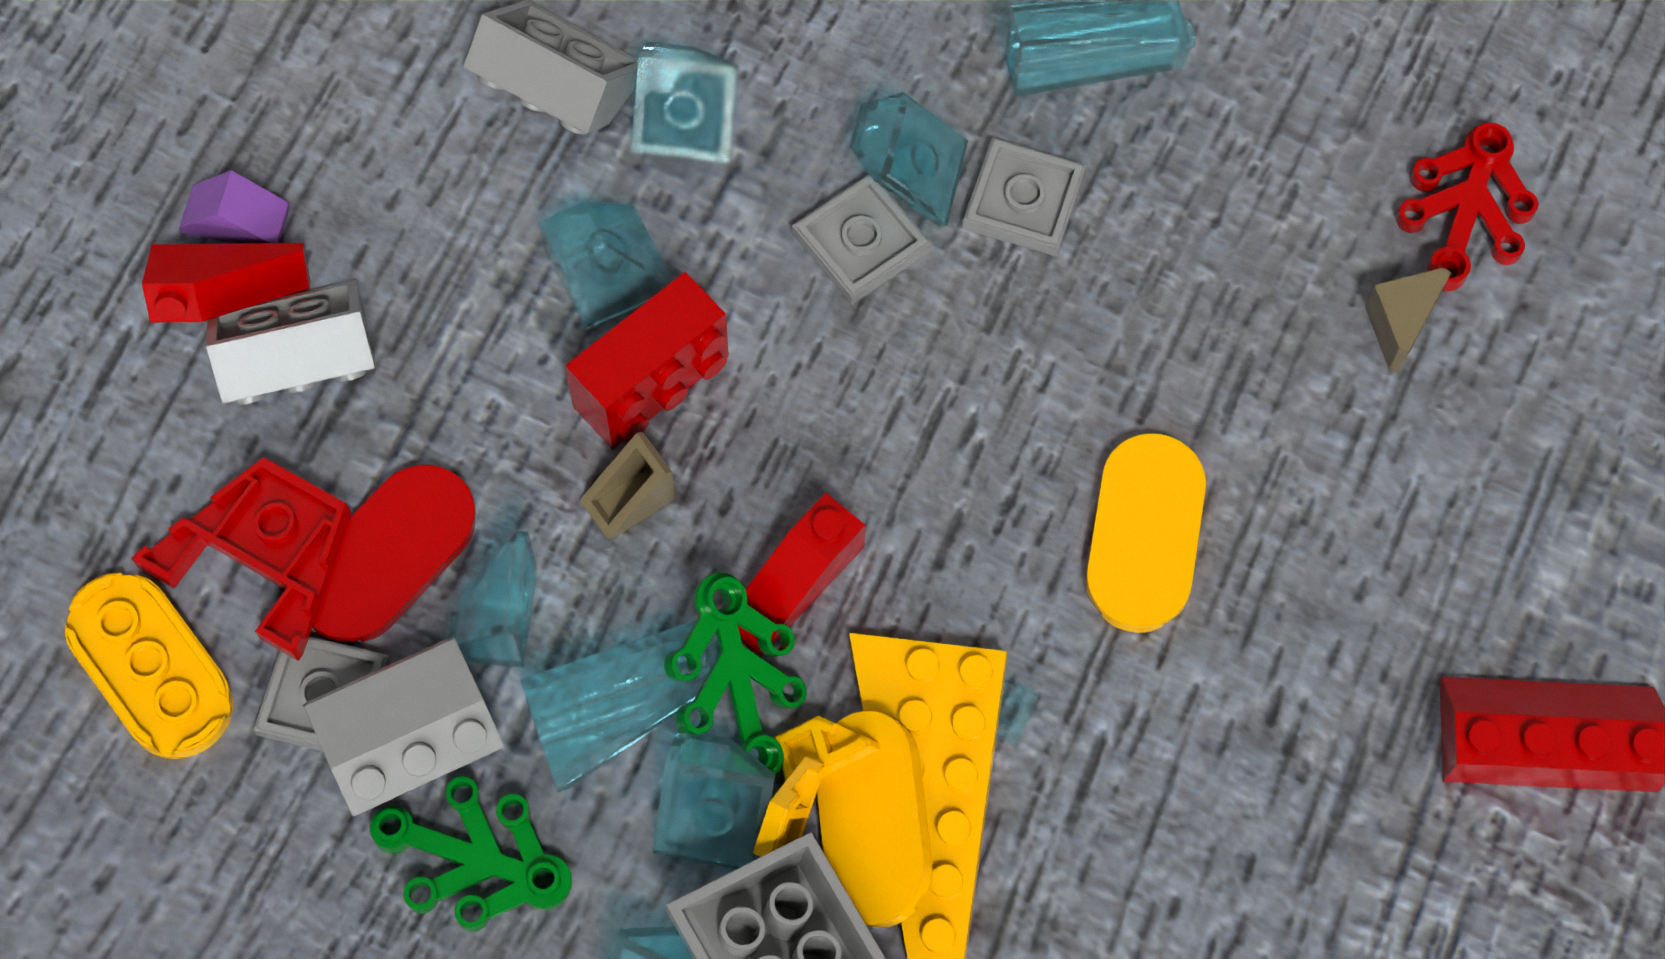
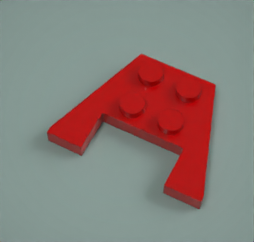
[132,457,351,661]

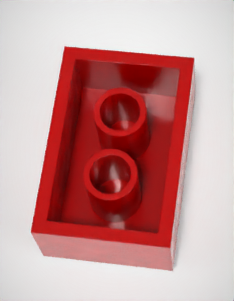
[565,272,729,450]

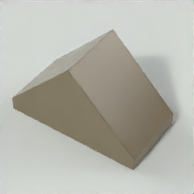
[1365,268,1451,373]
[580,432,675,540]

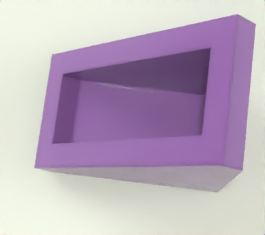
[179,170,290,244]

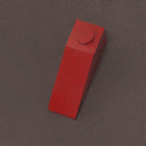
[142,243,310,323]
[738,493,866,658]

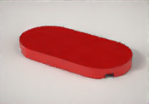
[312,465,476,644]

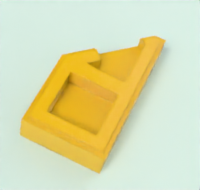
[774,716,880,781]
[753,756,825,857]

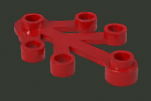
[1396,123,1539,291]

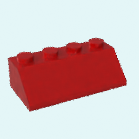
[1439,676,1665,792]

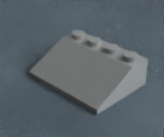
[665,832,886,959]

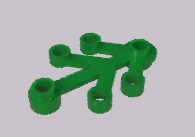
[664,573,807,779]
[370,776,572,932]

